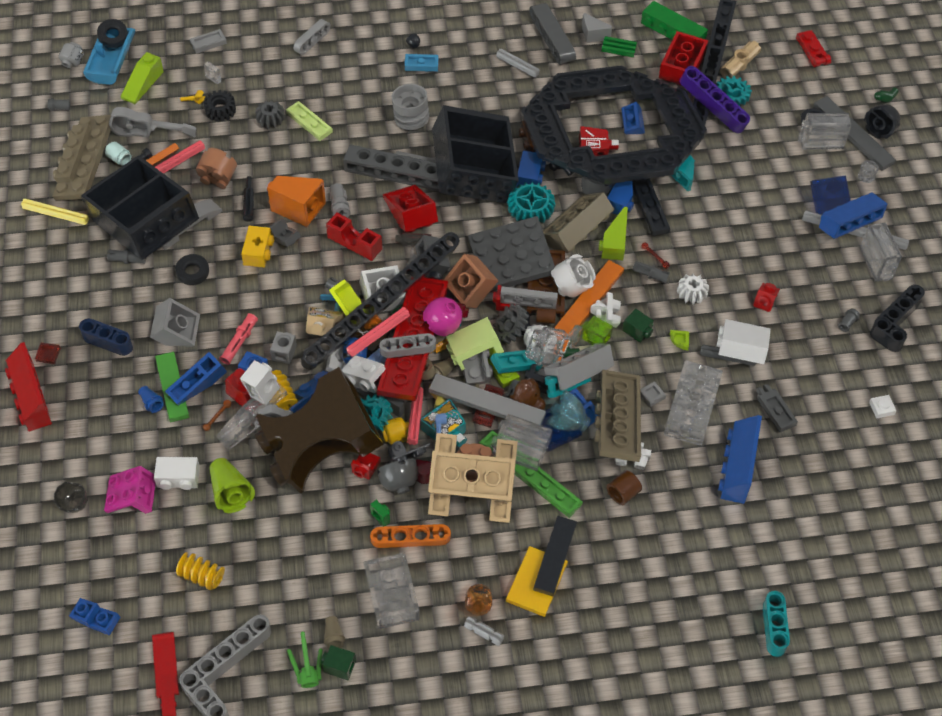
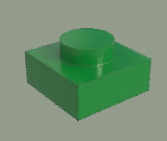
[370,499,390,527]

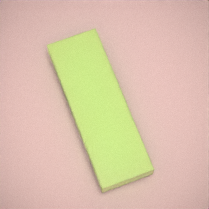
[286,101,333,141]

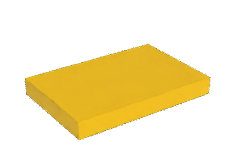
[506,546,568,617]

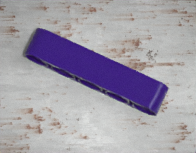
[680,66,750,133]

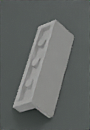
[544,343,614,390]

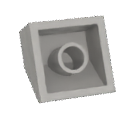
[150,298,200,347]

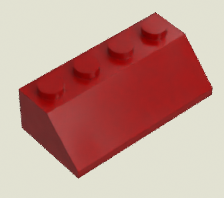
[5,342,52,432]

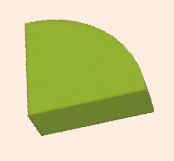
[670,330,689,351]

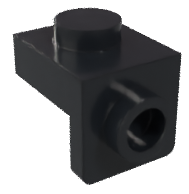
[524,364,548,394]

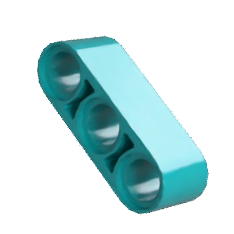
[763,591,790,657]

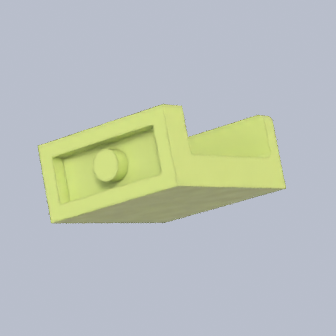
[446,317,504,370]

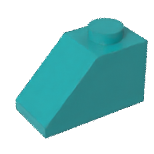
[671,155,695,192]

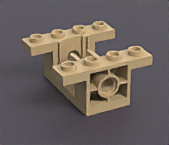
[428,433,518,523]

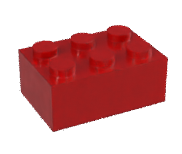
[659,31,708,85]

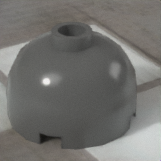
[377,459,418,494]

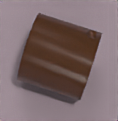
[606,470,642,506]

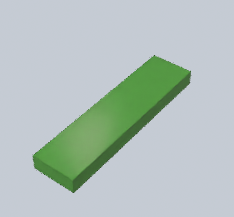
[155,352,190,423]

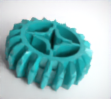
[507,181,555,223]

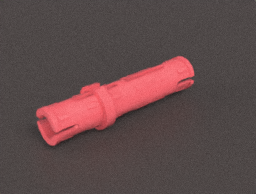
[219,313,258,365]

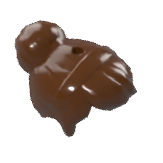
[510,378,546,410]

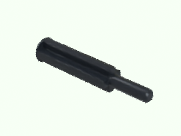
[243,176,254,222]

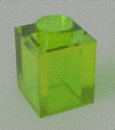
[582,316,613,345]

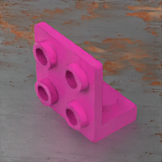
[104,466,156,514]

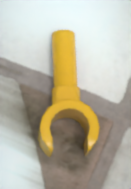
[180,90,205,104]

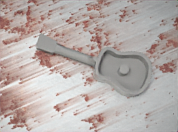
[109,107,196,137]

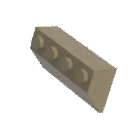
[543,192,614,253]

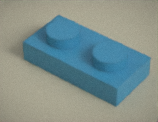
[405,54,439,72]

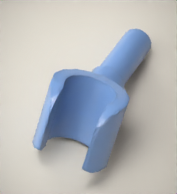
[435,413,447,441]

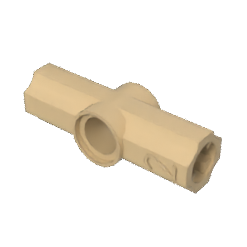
[720,40,761,79]

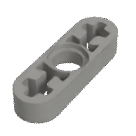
[293,19,331,55]
[379,333,436,358]

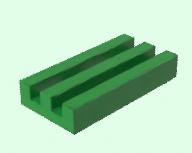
[601,36,637,58]

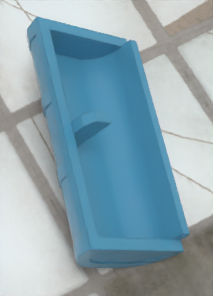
[83,28,135,85]

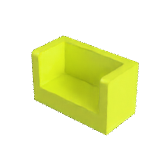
[329,280,370,324]

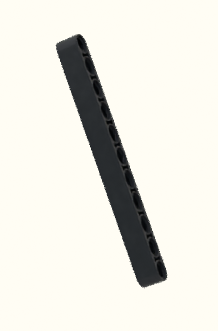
[301,232,460,370]

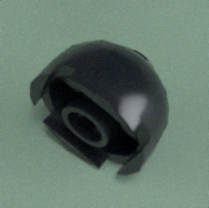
[864,104,900,139]

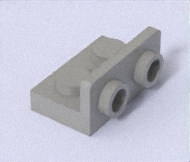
[462,349,493,385]

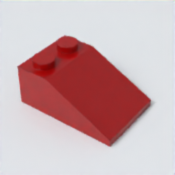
[383,185,438,232]

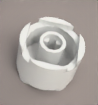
[551,254,596,298]

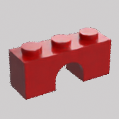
[326,212,382,261]

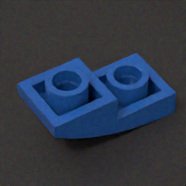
[69,598,121,635]

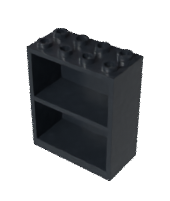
[432,105,519,203]
[81,155,199,260]

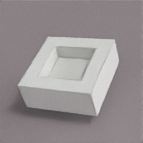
[869,395,896,419]

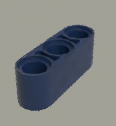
[79,318,133,356]

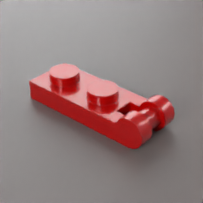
[796,30,831,67]

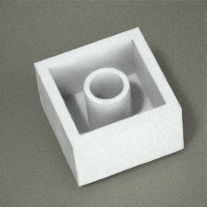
[359,265,406,314]

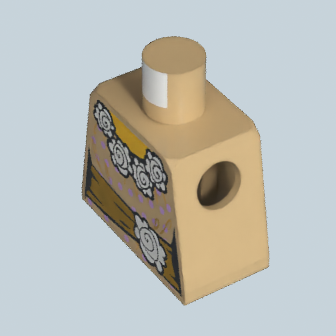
[306,307,345,336]

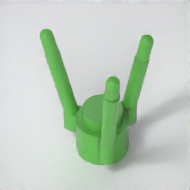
[287,631,323,688]

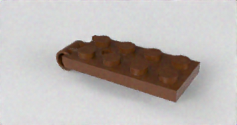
[527,250,565,324]

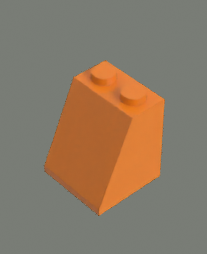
[267,176,326,227]

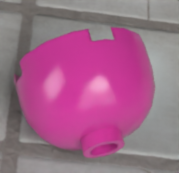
[423,297,462,336]

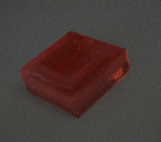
[35,342,61,364]

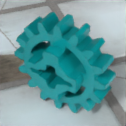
[716,76,752,106]
[361,394,393,432]

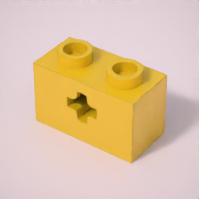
[241,226,274,268]

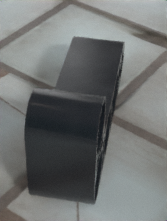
[870,285,925,352]

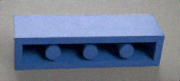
[819,192,888,239]

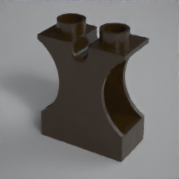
[255,367,384,494]

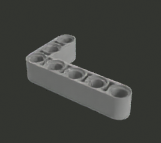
[179,614,271,716]

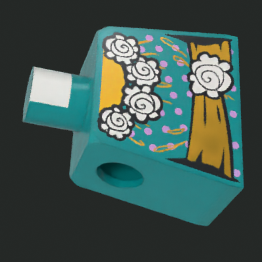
[420,399,467,447]

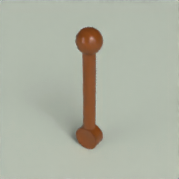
[203,400,231,431]

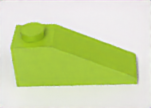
[121,52,164,104]
[599,207,628,261]

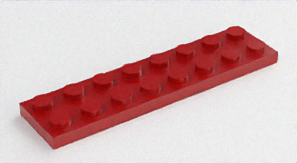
[377,277,448,401]

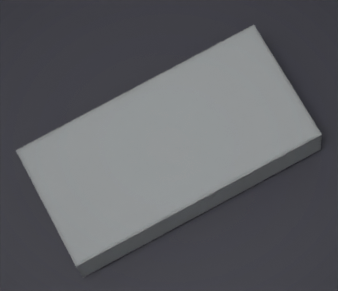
[190,29,227,54]

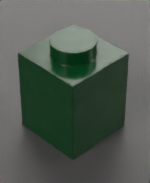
[622,308,654,343]
[321,645,356,681]

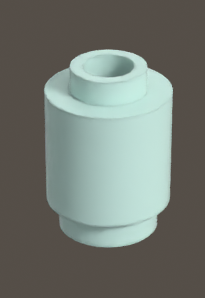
[105,141,131,166]

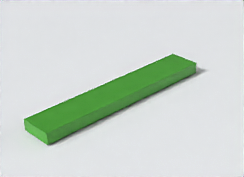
[479,430,583,518]

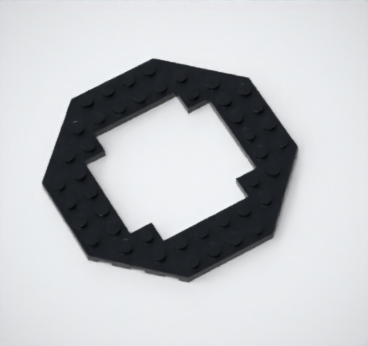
[521,66,707,184]

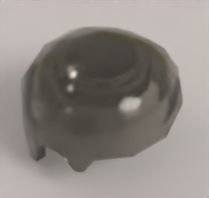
[54,481,88,513]

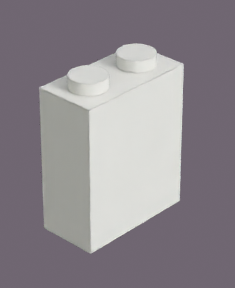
[716,319,771,364]

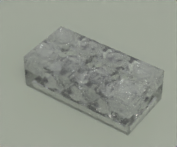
[664,360,723,446]

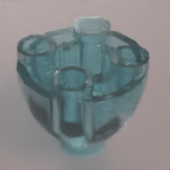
[547,390,591,432]

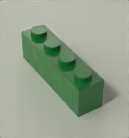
[641,1,708,40]

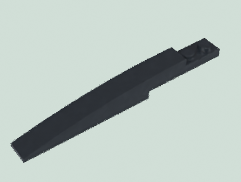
[693,0,737,125]

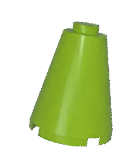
[209,458,255,513]

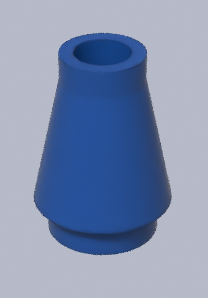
[138,386,164,413]

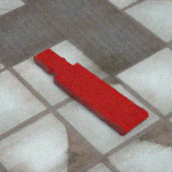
[152,631,179,716]

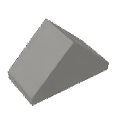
[582,13,612,43]

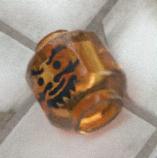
[465,584,493,616]

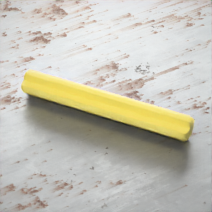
[21,198,89,225]

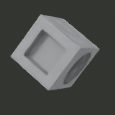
[270,331,297,364]

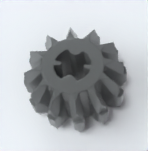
[255,100,285,129]

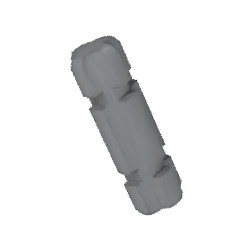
[464,616,504,646]

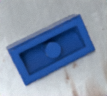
[621,101,645,135]

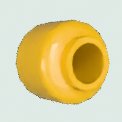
[382,417,409,445]

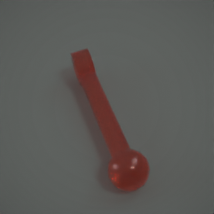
[641,242,670,269]

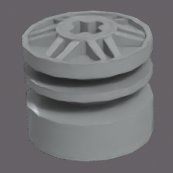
[392,84,430,130]

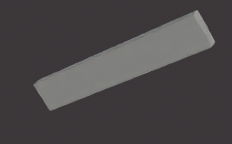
[429,373,546,431]

